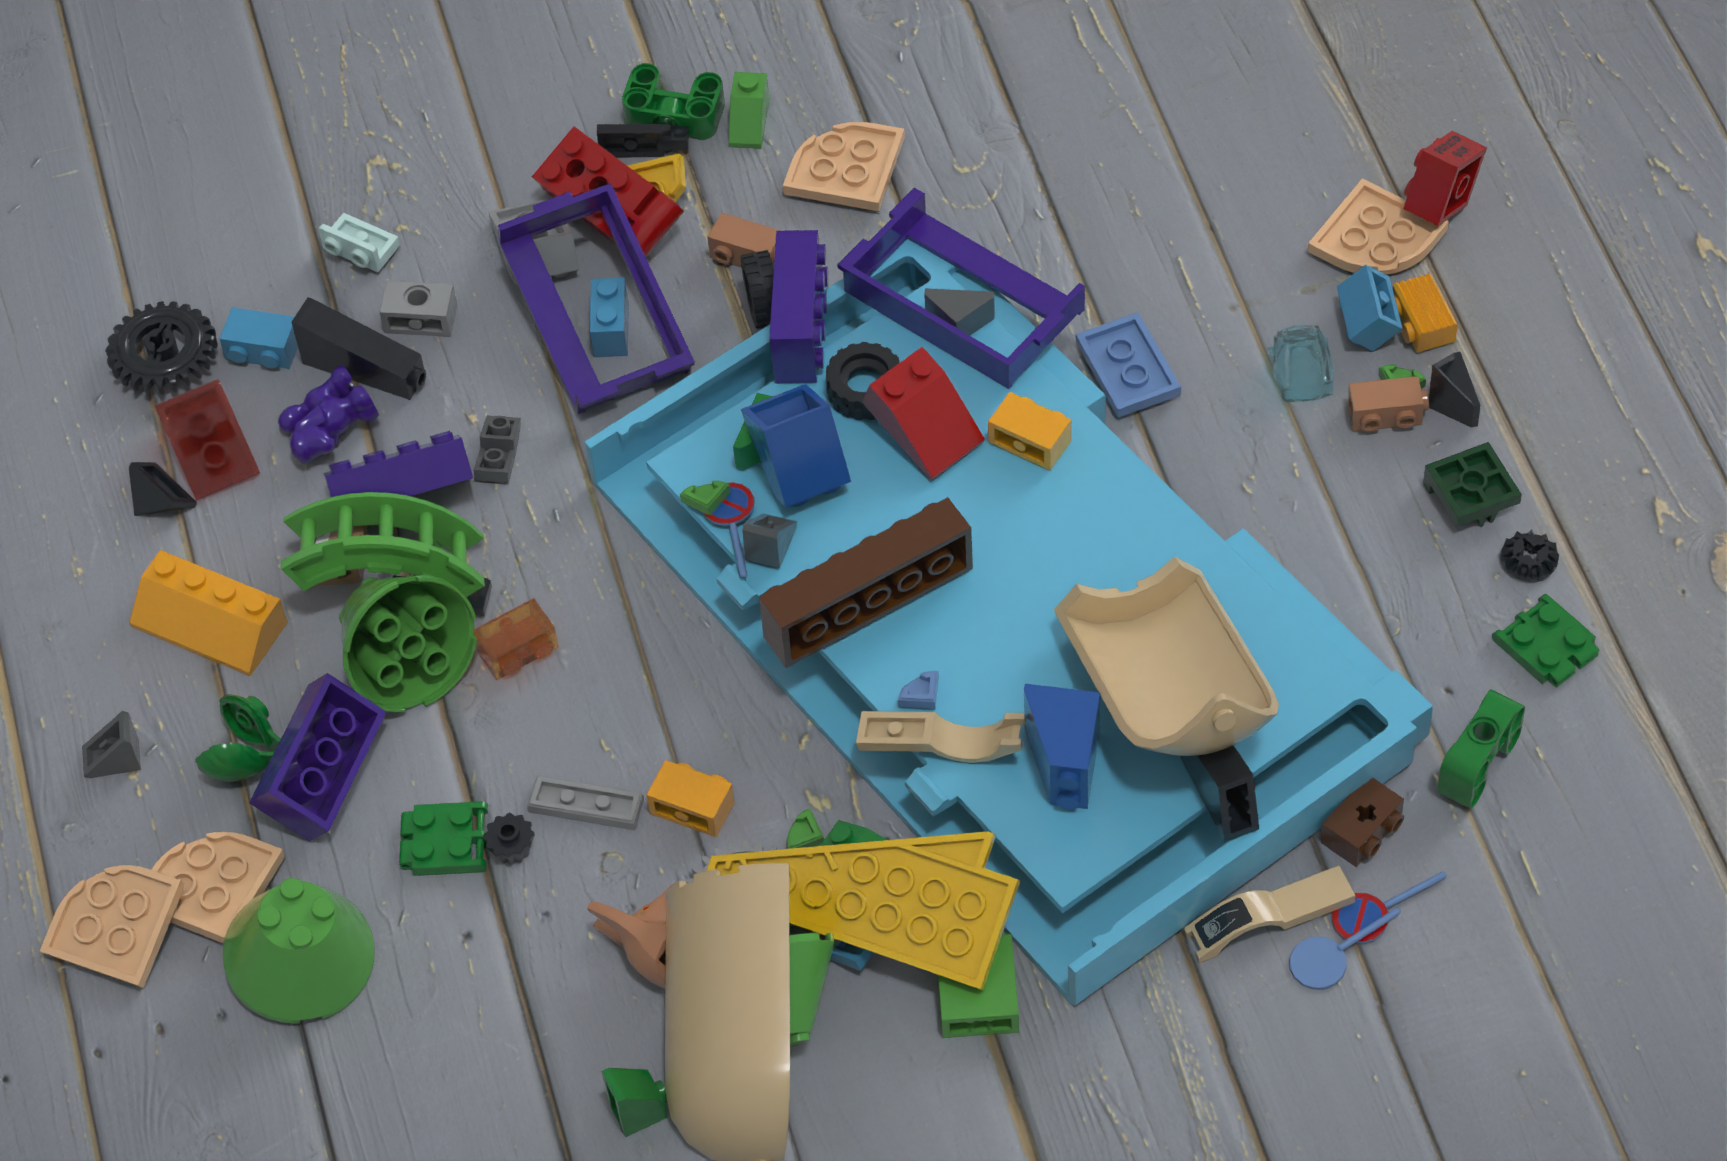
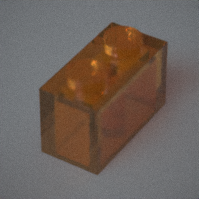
[474,598,559,680]

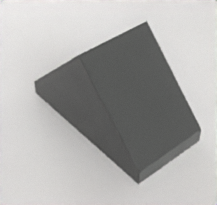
[924,288,995,335]
[742,513,797,568]
[82,711,141,778]

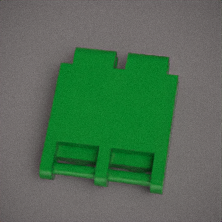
[1491,594,1600,687]
[399,801,488,876]

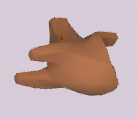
[587,884,673,989]

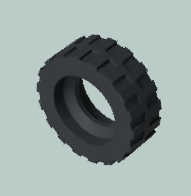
[740,250,774,329]
[826,342,900,420]

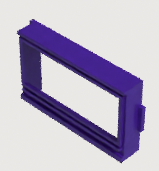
[498,183,695,414]
[837,187,1085,389]

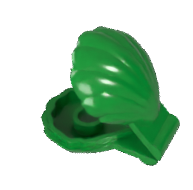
[195,694,281,782]

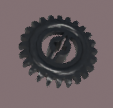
[105,301,218,396]

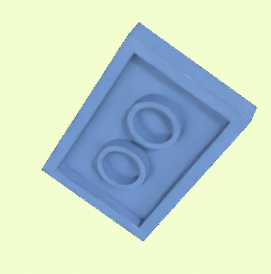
[1076,312,1181,418]

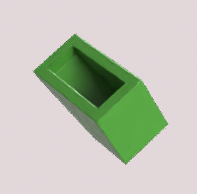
[729,72,770,149]

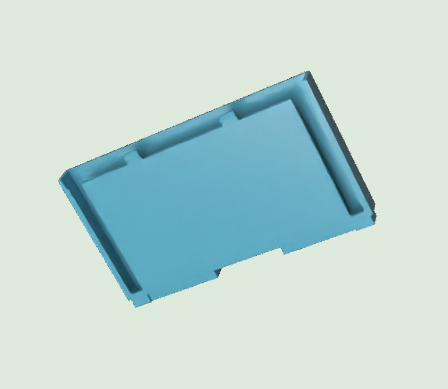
[584,239,1433,1006]

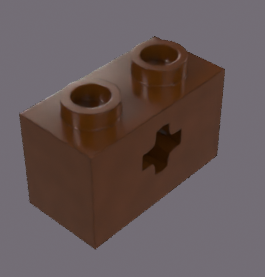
[1321,778,1404,868]

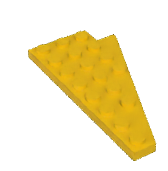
[706,831,1020,990]

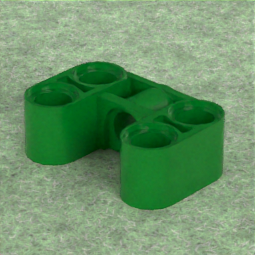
[622,63,725,140]
[1437,689,1525,809]

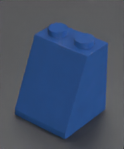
[741,384,851,507]
[1024,684,1100,809]

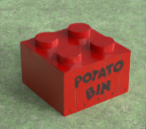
[1403,131,1487,226]

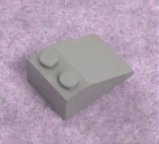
[489,197,579,285]

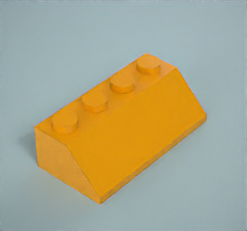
[129,550,288,677]

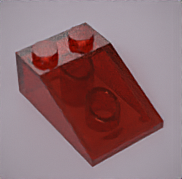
[155,379,260,501]

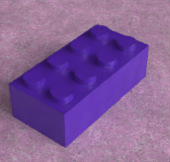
[769,230,829,383]
[323,431,473,497]
[249,673,386,842]

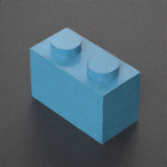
[1337,265,1403,351]
[590,277,629,357]
[219,307,298,369]

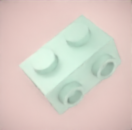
[318,213,400,272]

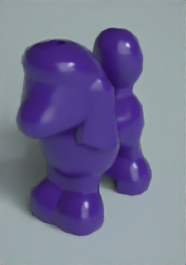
[278,365,379,464]

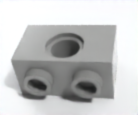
[380,280,458,337]

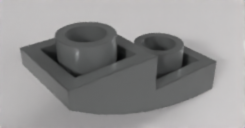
[473,415,521,483]

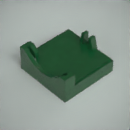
[1423,442,1522,527]

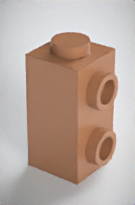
[707,212,781,268]
[1347,376,1429,432]

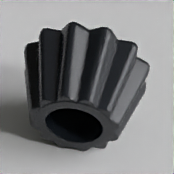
[483,812,535,865]

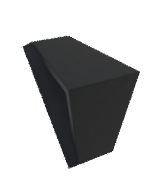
[1428,351,1481,428]

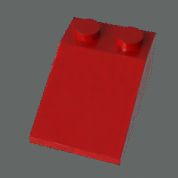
[862,347,985,481]

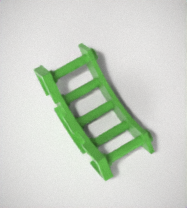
[281,492,485,597]

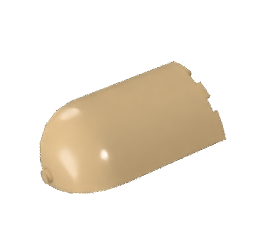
[1053,557,1279,756]
[665,863,790,1161]

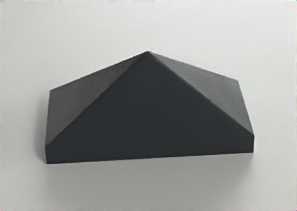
[129,462,197,516]

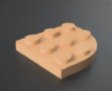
[783,122,905,211]
[1308,178,1449,274]
[151,832,285,944]
[40,865,186,988]

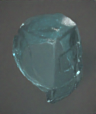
[1267,325,1334,402]

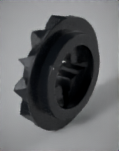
[1501,529,1559,581]

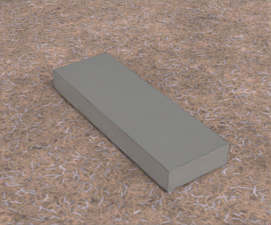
[527,775,644,830]

